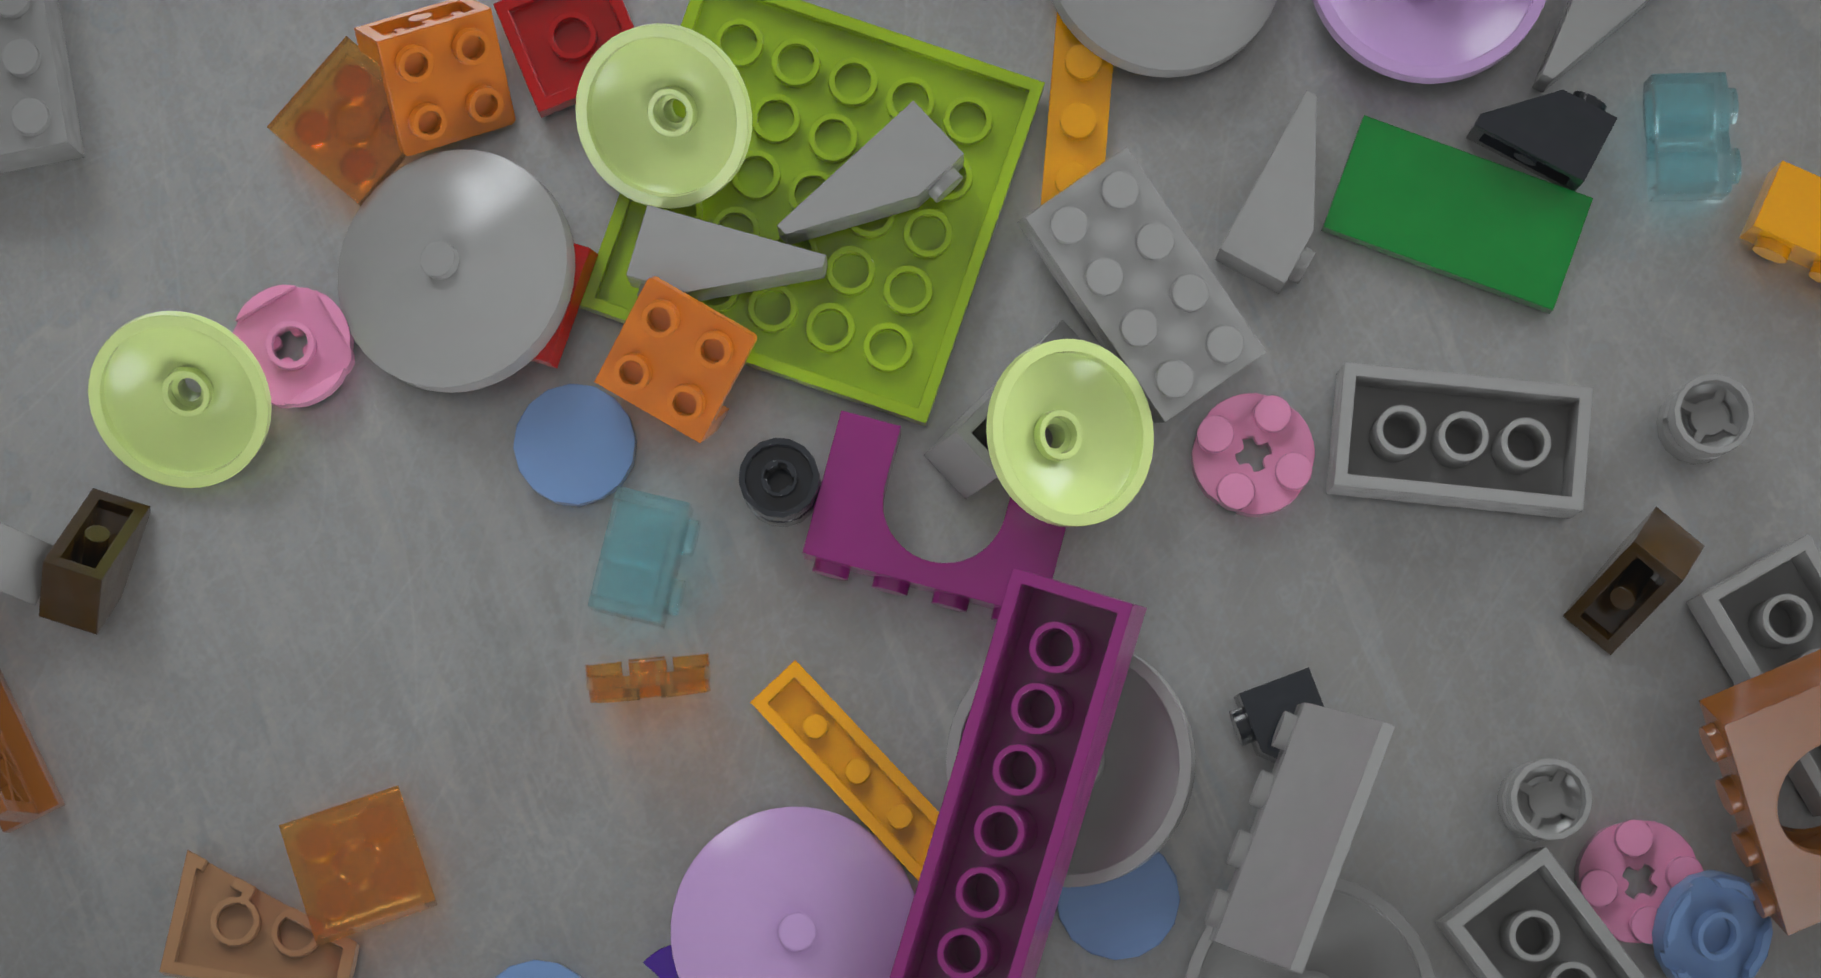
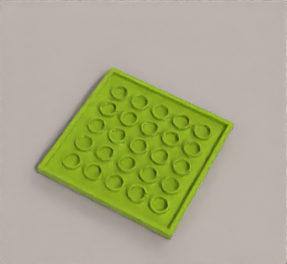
[580,0,1045,427]

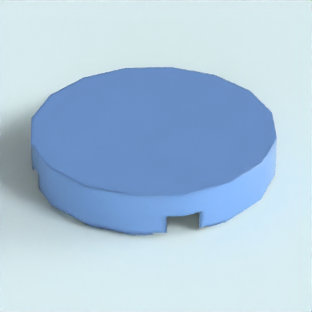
[513,384,637,507]
[1057,852,1180,960]
[1652,869,1773,978]

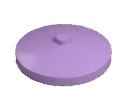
[1313,0,1546,84]
[670,807,914,978]

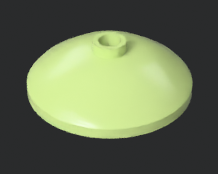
[575,23,752,209]
[88,311,272,488]
[986,339,1154,527]

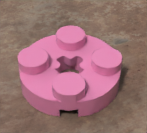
[233,285,355,409]
[1191,393,1315,517]
[1574,820,1704,944]

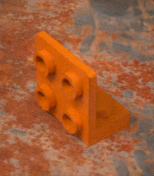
[354,0,516,156]
[594,276,757,443]

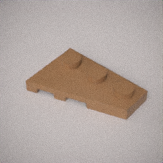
[159,850,360,978]

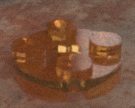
[585,653,711,703]

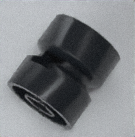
[739,438,821,527]

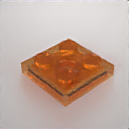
[267,36,407,207]
[279,785,437,946]

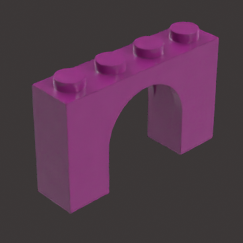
[802,410,1066,622]

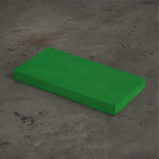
[1321,115,1593,314]

